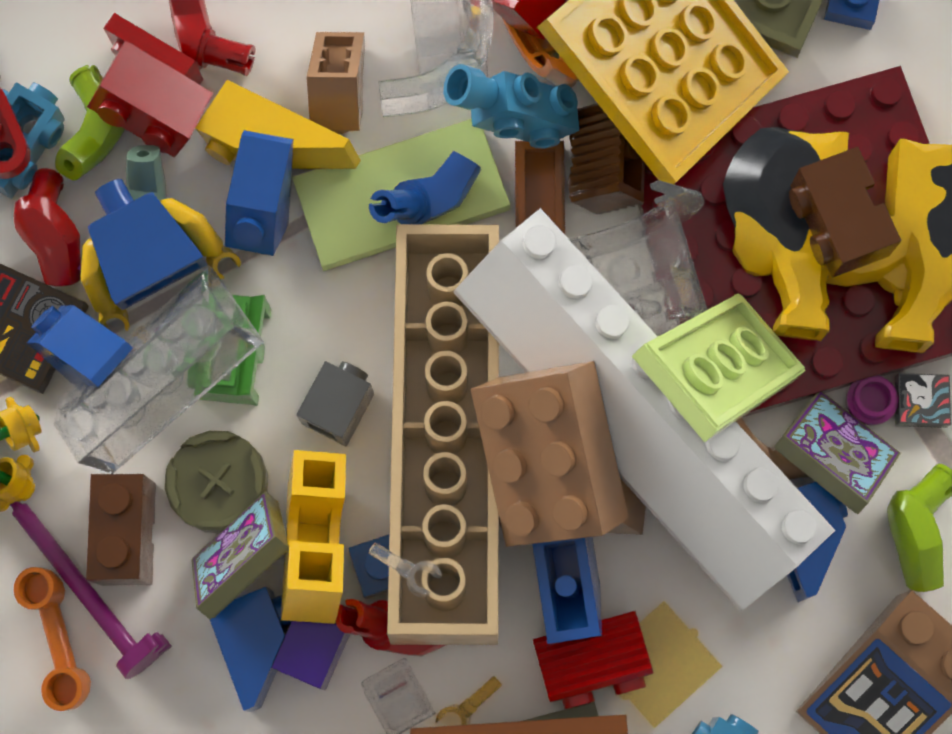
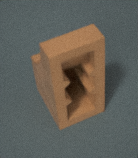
[307,32,365,134]

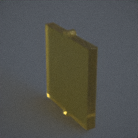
[619,601,723,728]

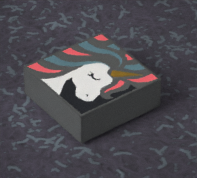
[895,373,951,428]

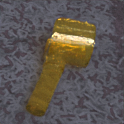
[435,676,502,725]

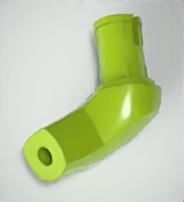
[55,65,125,181]
[887,463,952,592]

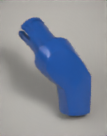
[369,151,481,225]

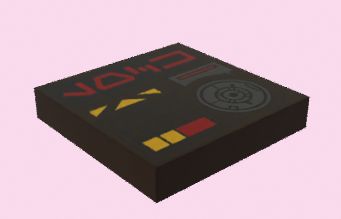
[0,264,89,394]

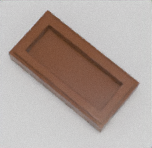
[515,141,565,234]

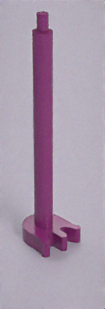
[10,501,172,679]

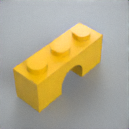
[281,450,346,624]

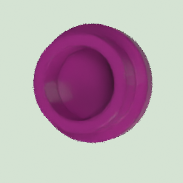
[846,375,898,426]

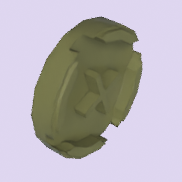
[164,431,268,533]

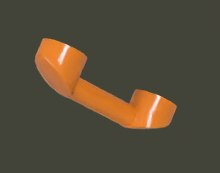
[14,567,91,711]

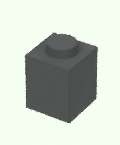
[296,361,374,447]

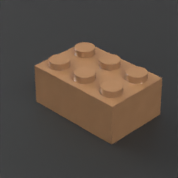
[470,361,629,547]

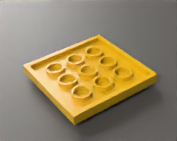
[537,0,789,188]

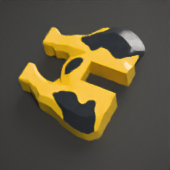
[723,127,952,353]

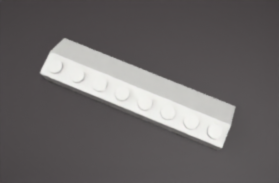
[454,208,836,611]

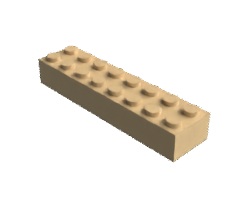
[387,224,499,645]

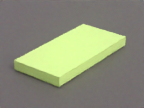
[292,119,510,271]
[632,293,806,442]

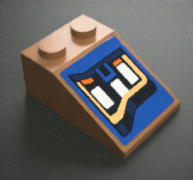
[795,590,952,734]

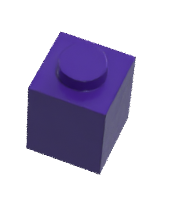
[271,621,350,691]

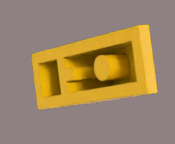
[195,80,361,169]

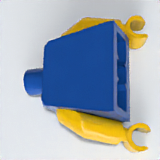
[80,179,241,331]

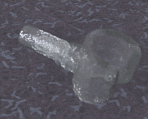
[368,542,442,597]

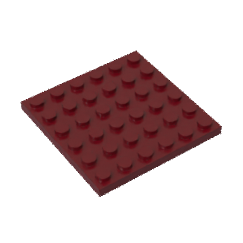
[638,66,952,417]

